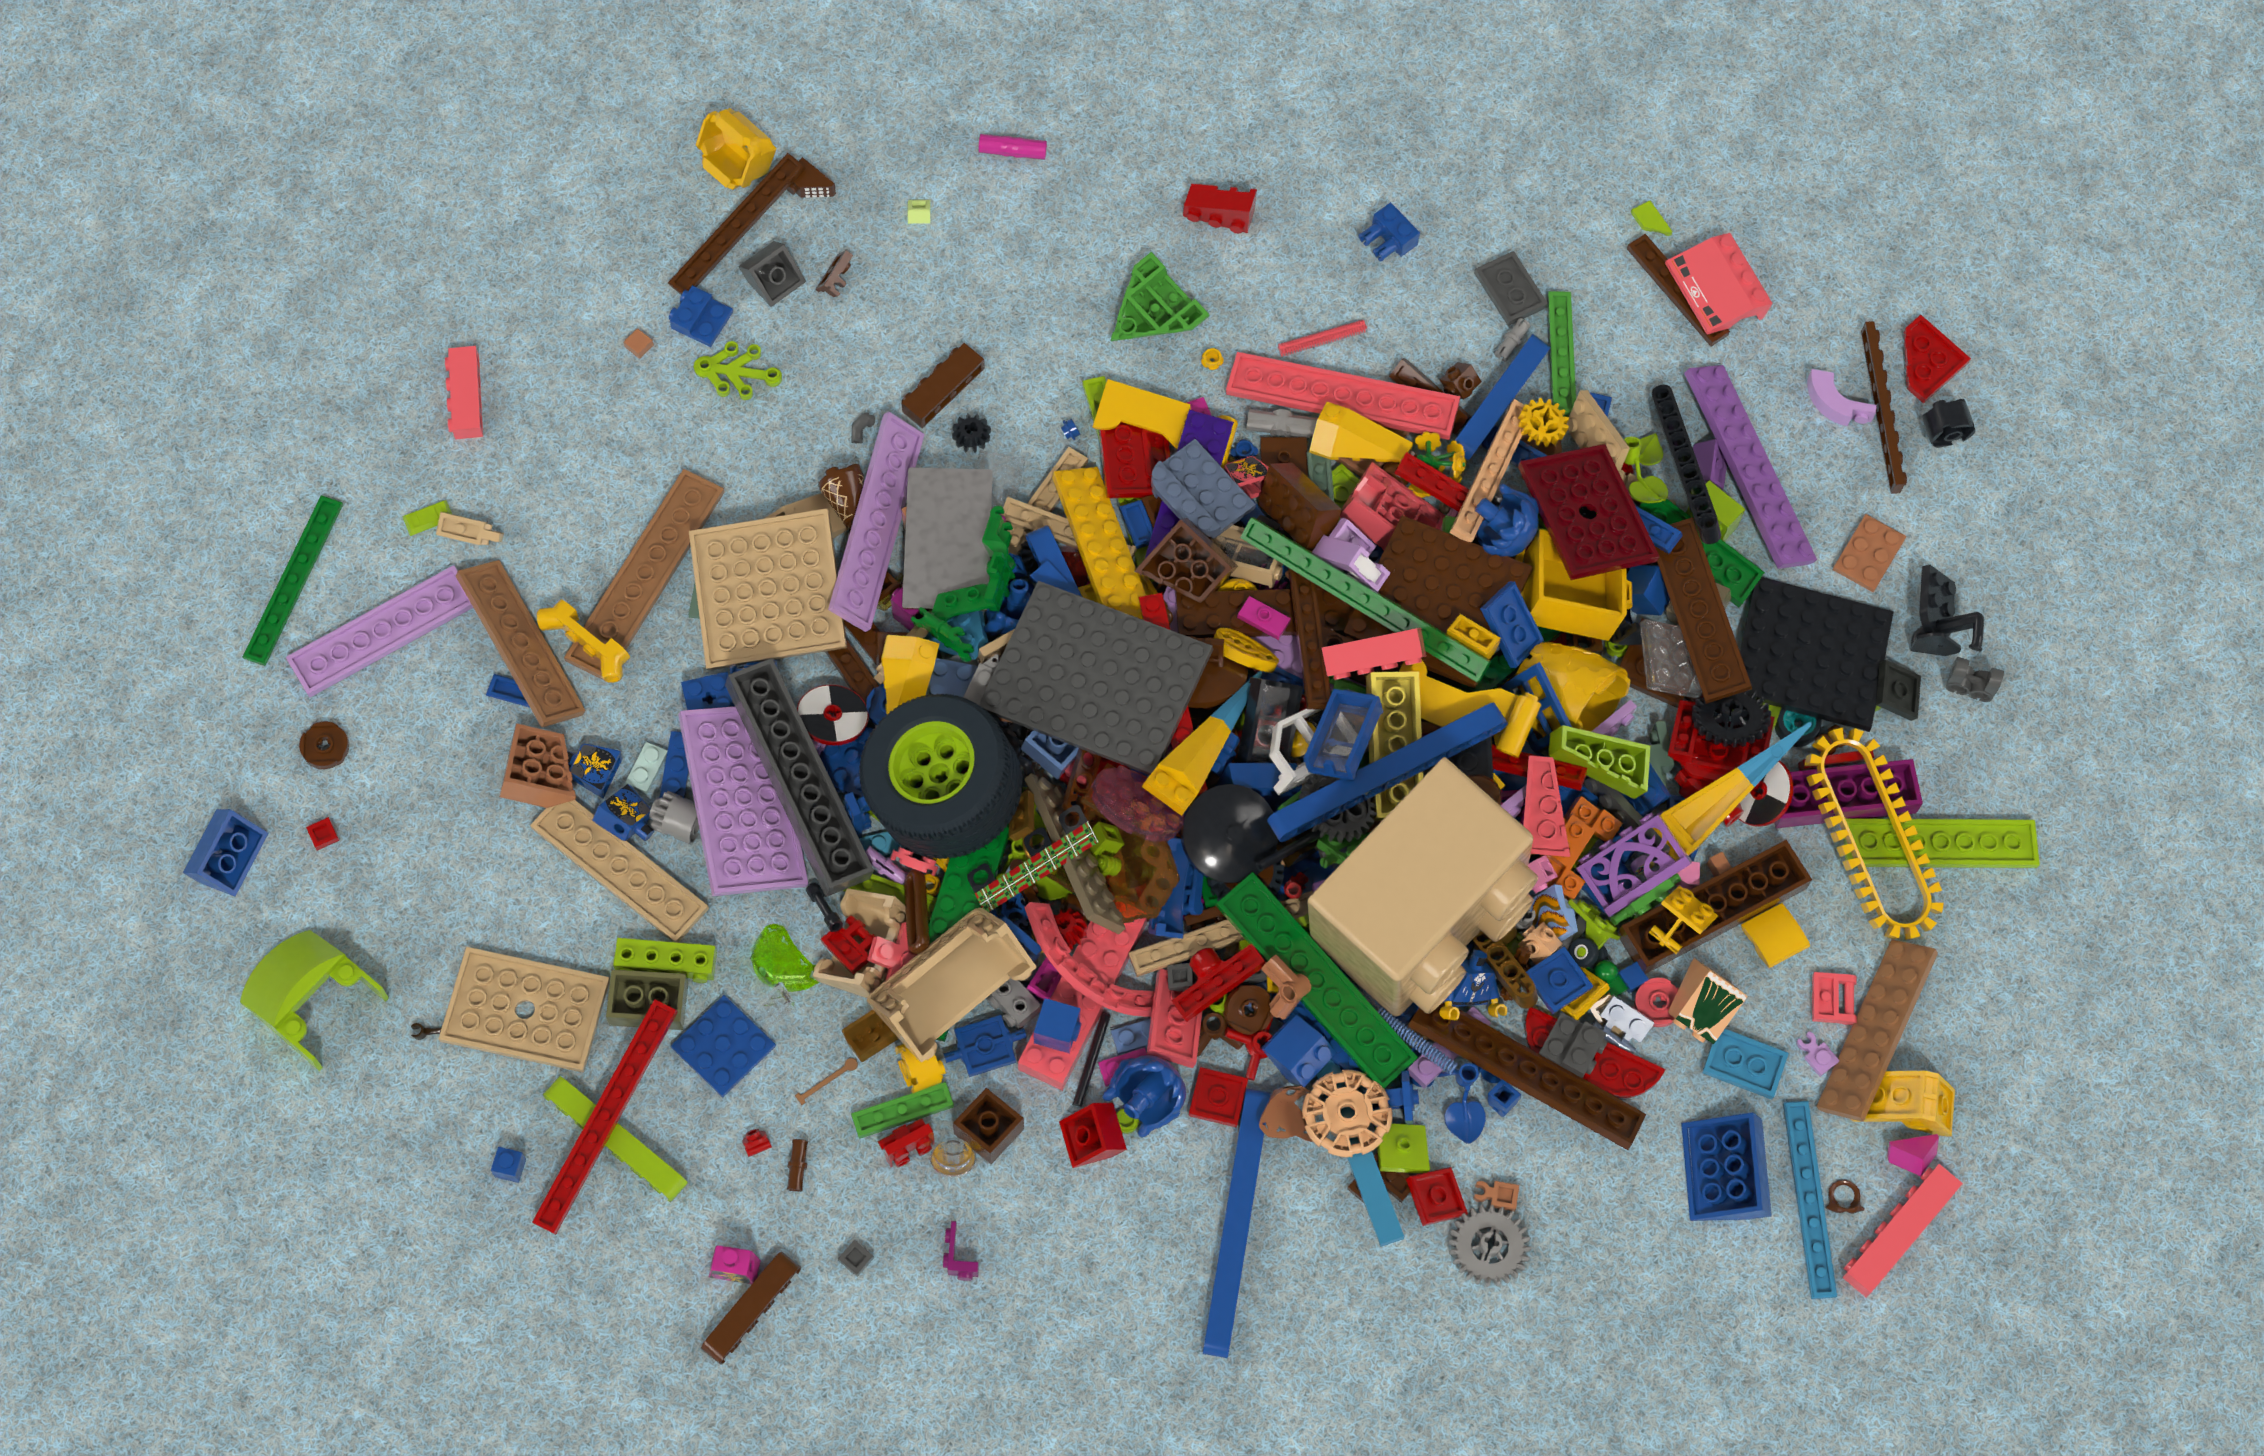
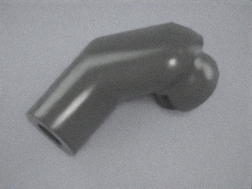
[851,412,875,443]

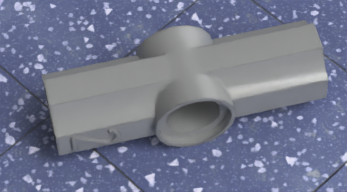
[1246,409,1317,439]

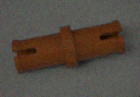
[787,1139,808,1192]

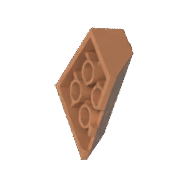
[499,723,576,808]

